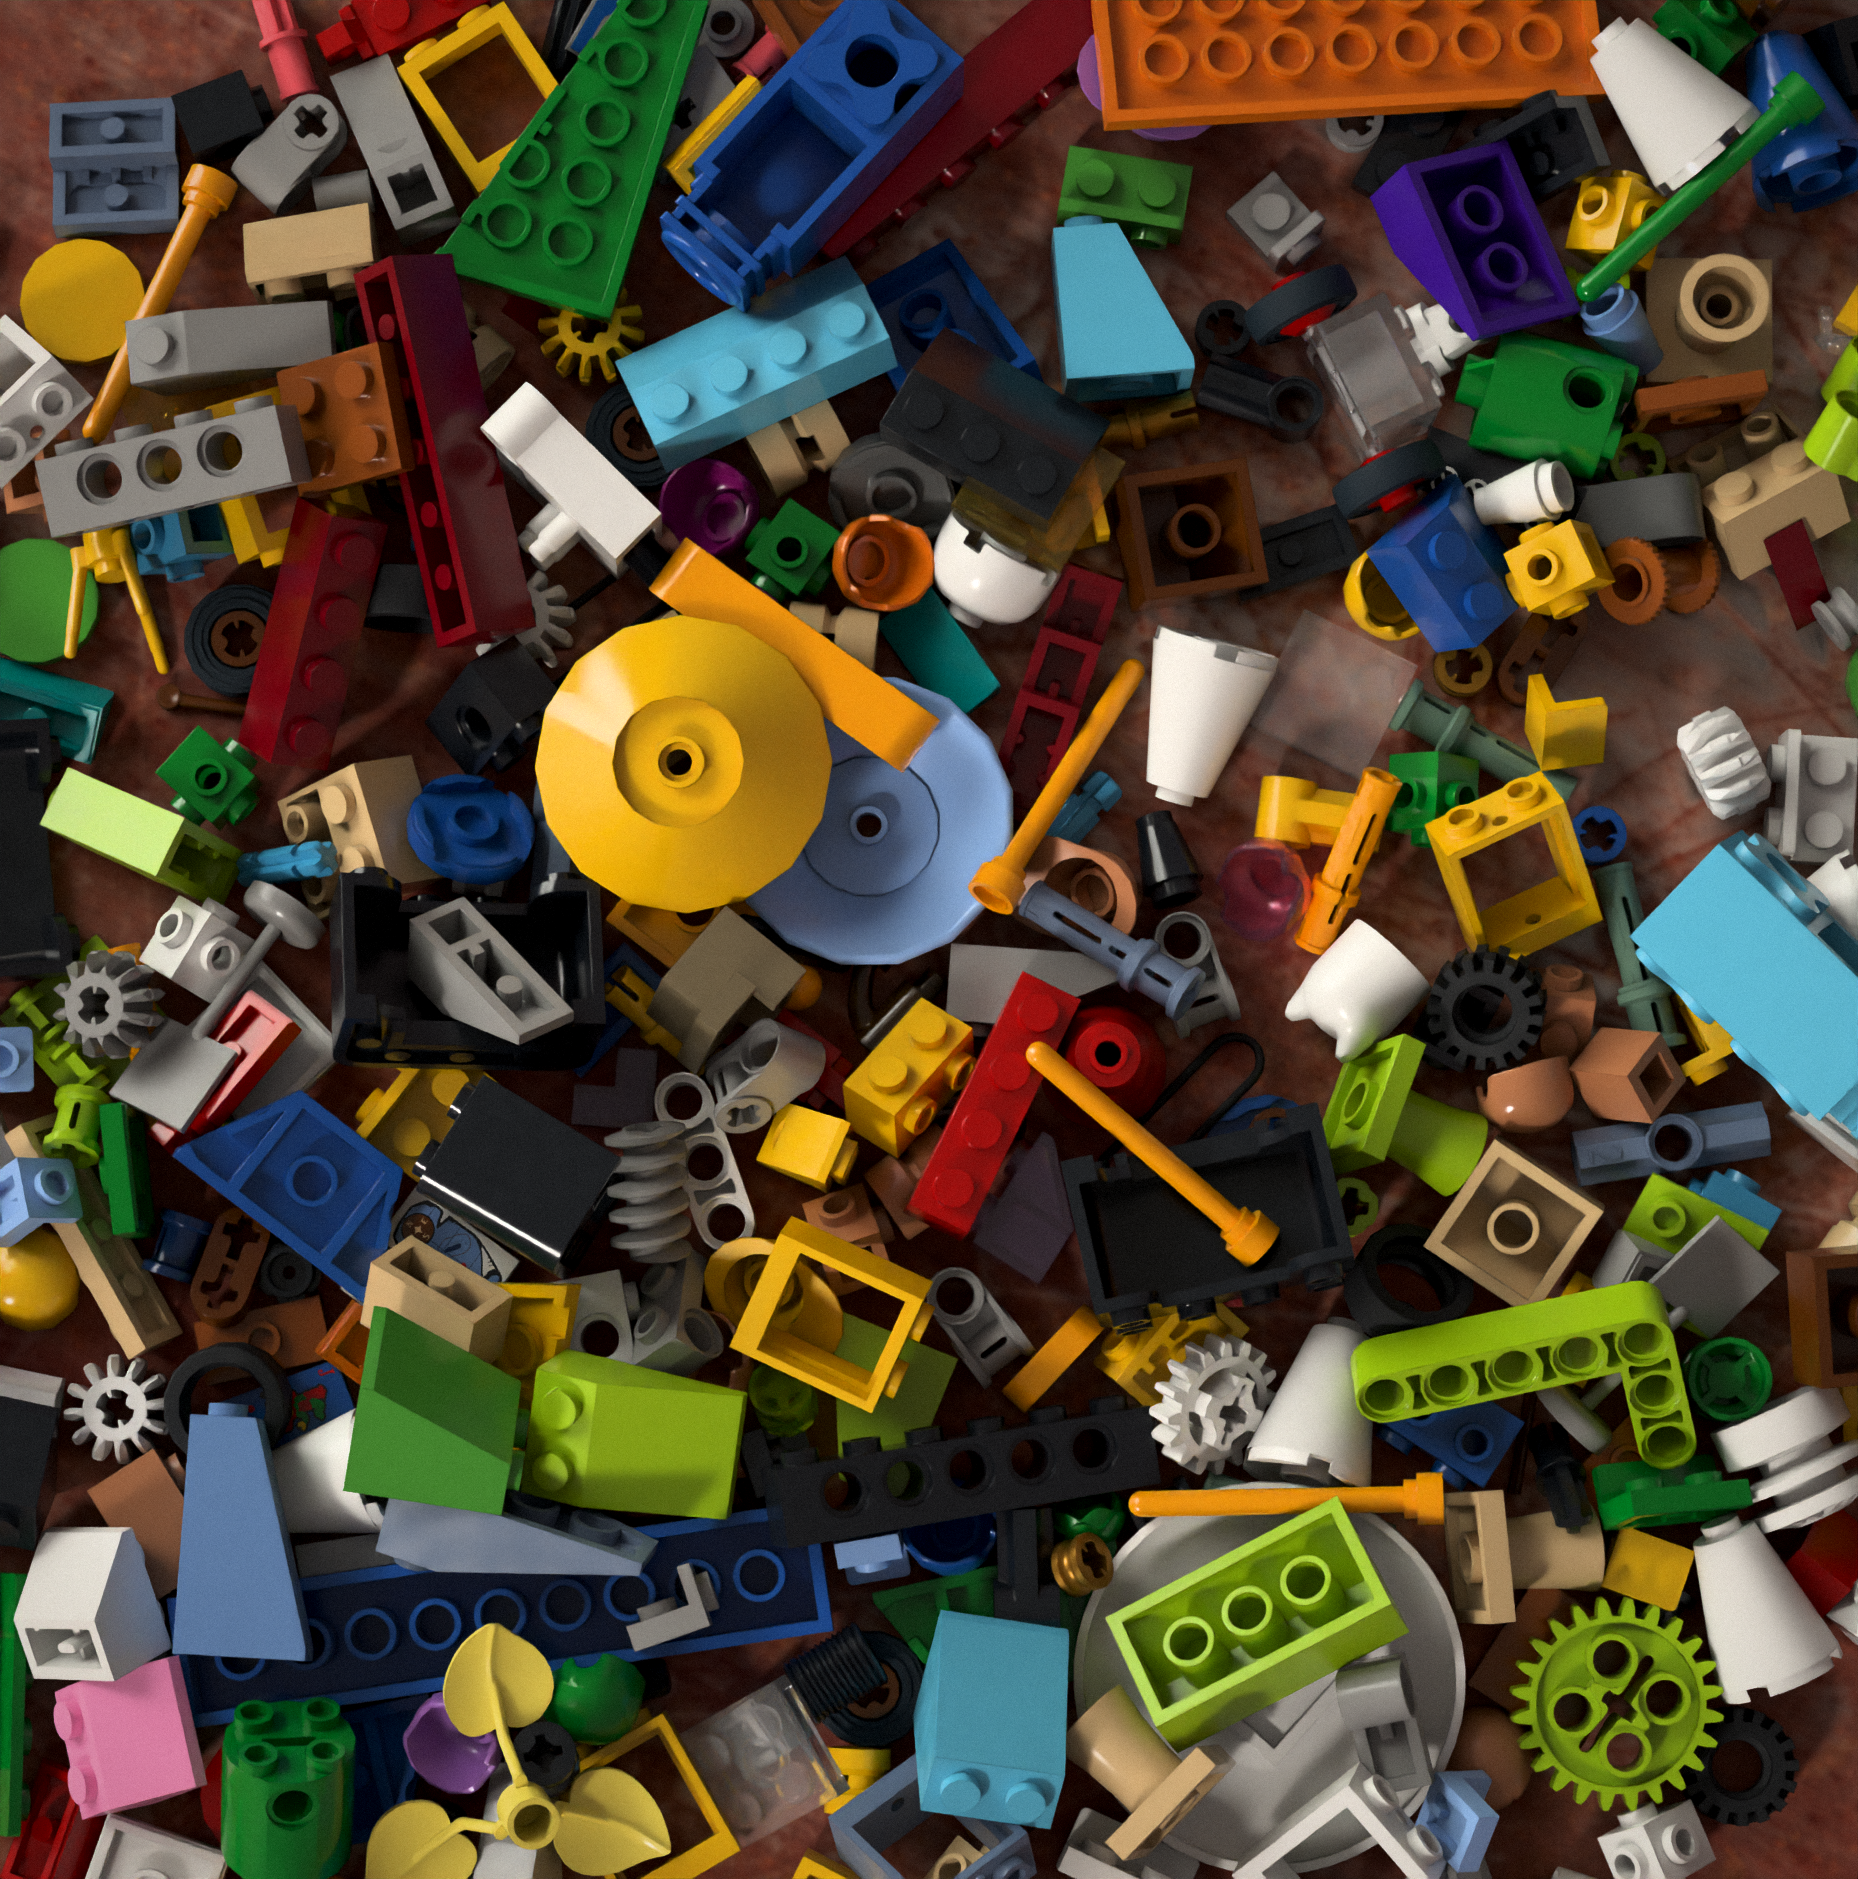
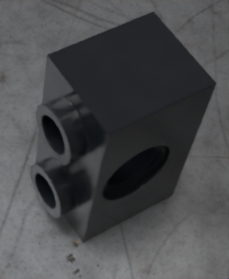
[424,635,558,776]

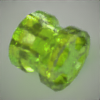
[748,1363,818,1437]

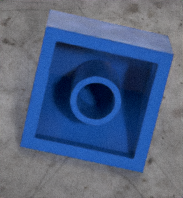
[1366,473,1519,653]

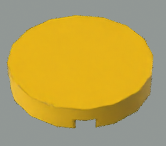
[20,238,146,367]

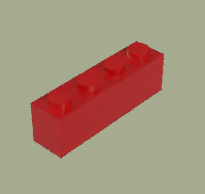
[903,971,1081,1241]

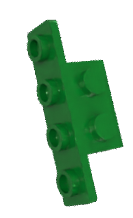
[0,1572,34,1837]

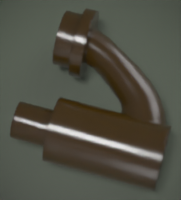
[847,964,947,1053]

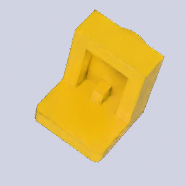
[1671,994,1734,1087]

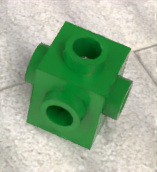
[1651,0,1759,78]
[743,497,842,604]
[155,725,263,831]
[1385,751,1480,848]

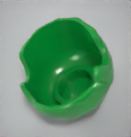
[543,1653,646,1745]

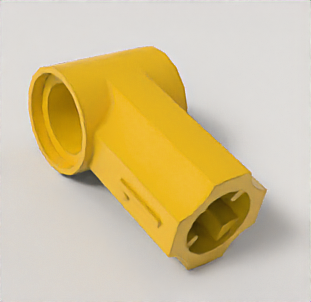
[1253,776,1383,854]

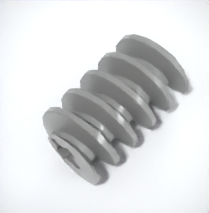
[604,1121,692,1263]

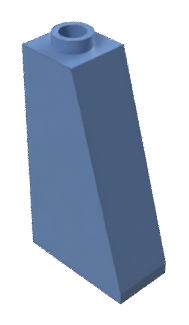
[172,1403,314,1661]

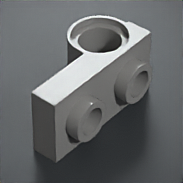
[631,1249,724,1377]
[1336,1651,1435,1792]

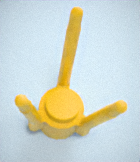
[64,524,170,674]

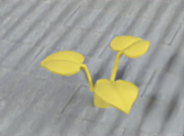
[365,1623,671,1879]

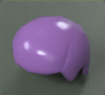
[403,1692,504,1794]

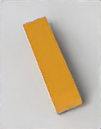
[649,537,941,773]

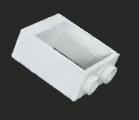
[0,315,94,489]
[1232,1761,1447,1879]

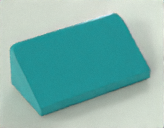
[879,587,1001,716]
[0,657,114,765]

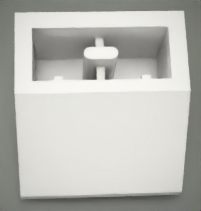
[14,1527,172,1681]

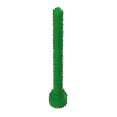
[1576,71,1826,302]

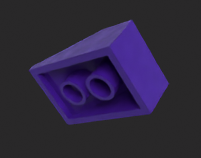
[1370,139,1581,341]

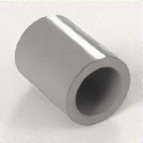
[312,169,376,213]

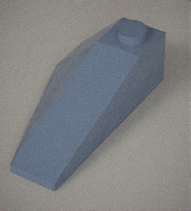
[375,1485,659,1576]

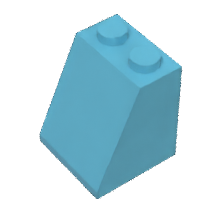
[1050,216,1195,404]
[913,1610,1069,1829]

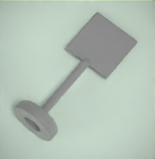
[109,880,327,1134]
[1536,1214,1780,1456]

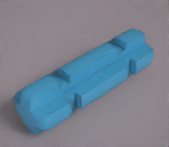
[1045,770,1122,844]
[236,840,338,887]

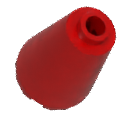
[1041,1002,1167,1131]

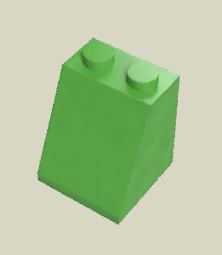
[343,1306,530,1515]

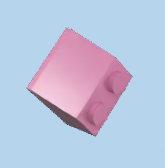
[54,1655,207,1820]

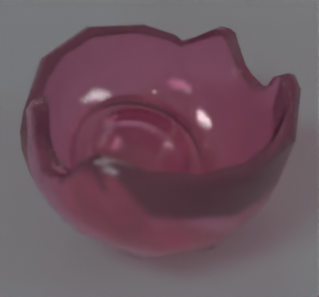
[1215,837,1311,942]

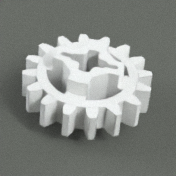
[1149,1333,1277,1475]

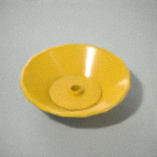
[535,615,833,914]

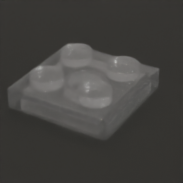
[1248,609,1418,781]
[679,1674,850,1848]

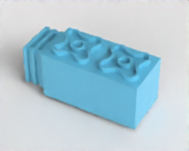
[1629,830,1858,1140]

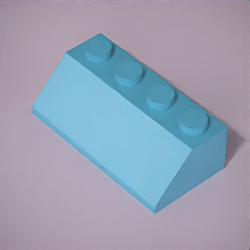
[615,256,898,473]

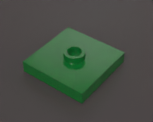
[99,1102,157,1240]

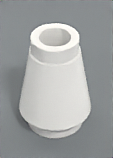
[1474,458,1574,526]

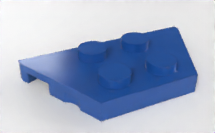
[172,1090,403,1304]

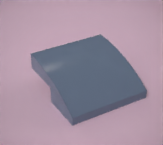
[49,97,182,238]

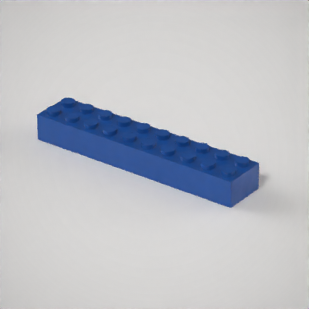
[167,1508,835,1728]

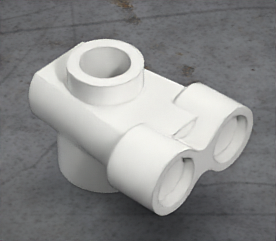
[1396,302,1497,383]

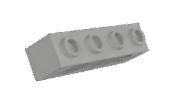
[34,395,313,537]

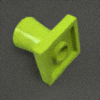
[1322,1033,1488,1196]

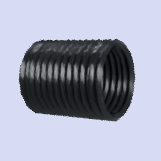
[783,1622,889,1724]

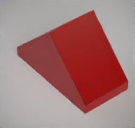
[1780,1509,1858,1618]

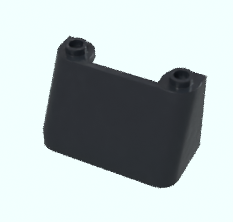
[0,718,81,984]

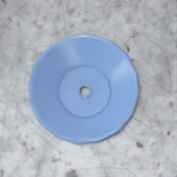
[745,677,1013,965]

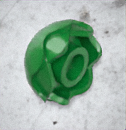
[1049,1491,1127,1544]

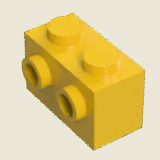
[843,997,976,1159]

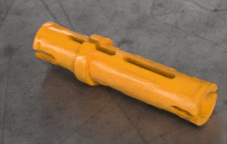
[1293,767,1403,955]

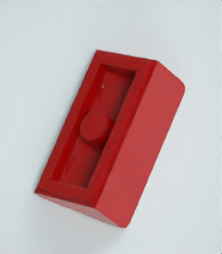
[0,1758,108,1879]

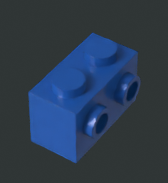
[1374,1401,1525,1492]

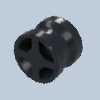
[513,1722,580,1798]

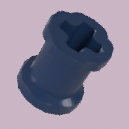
[141,1207,214,1285]

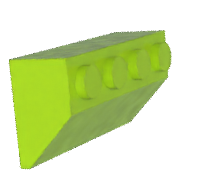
[1105,1496,1410,1754]

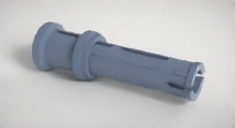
[1019,880,1206,1021]

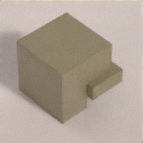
[646,905,807,1075]

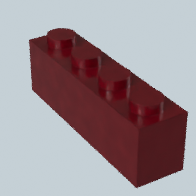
[238,496,388,771]

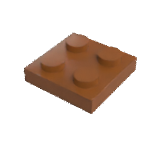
[276,341,417,498]

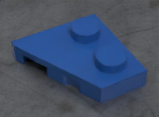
[340,1691,436,1845]

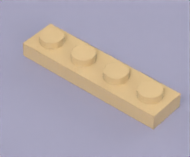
[4,1112,183,1360]

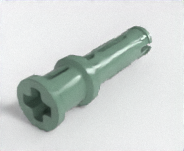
[1388,678,1578,804]
[1592,861,1688,1051]

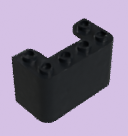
[329,867,606,1071]
[412,1075,625,1280]
[1060,1102,1355,1337]

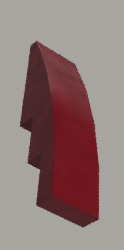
[998,560,1125,823]

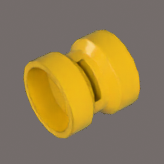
[824,1746,891,1814]

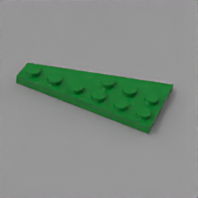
[435,0,712,324]

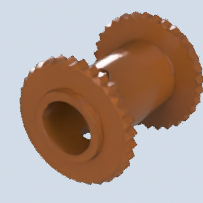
[1597,536,1721,626]

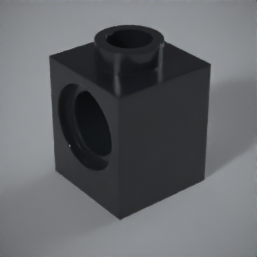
[171,69,276,166]

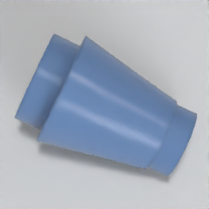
[1580,283,1663,376]

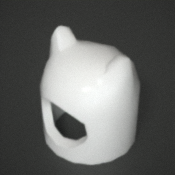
[1285,919,1432,1063]

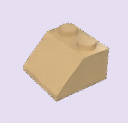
[1423,1133,1605,1307]

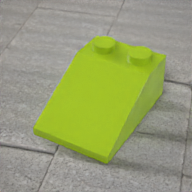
[521,1348,748,1520]

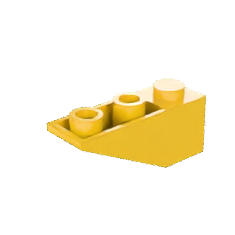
[756,1103,860,1194]

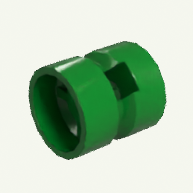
[1679,1337,1773,1422]

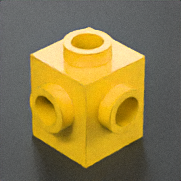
[1564,170,1669,272]
[1503,519,1616,619]

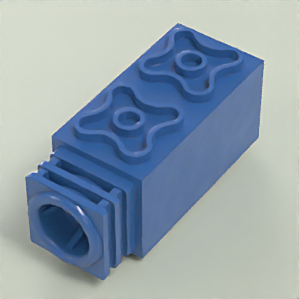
[659,0,964,313]

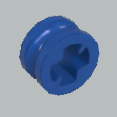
[1571,806,1627,866]

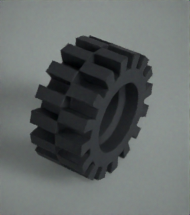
[1426,944,1548,1070]
[1679,1706,1799,1826]

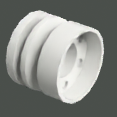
[1710,1385,1858,1534]

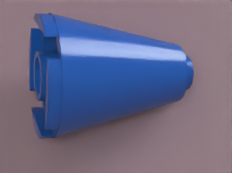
[1745,30,1858,213]

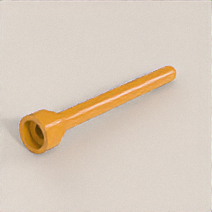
[82,164,238,444]
[968,658,1145,914]
[1026,1041,1280,1267]
[1128,1472,1444,1525]

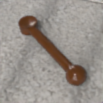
[156,684,247,716]

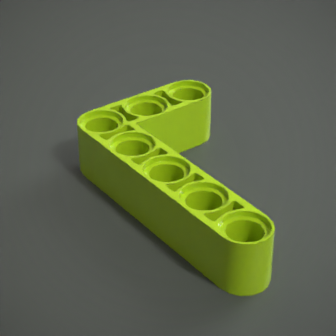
[1350,1281,1697,1469]

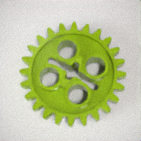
[1509,1596,1724,1811]

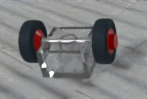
[1244,264,1446,520]

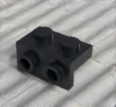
[1456,90,1612,206]

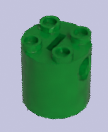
[1454,329,1639,483]
[221,1697,356,1879]

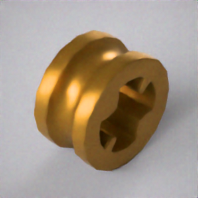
[1433,643,1493,698]
[1051,1532,1114,1598]

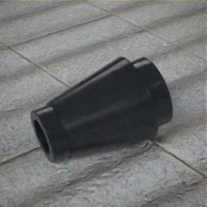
[1135,810,1204,910]

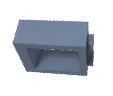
[828,1753,1037,1879]

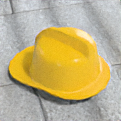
[704,1237,844,1353]

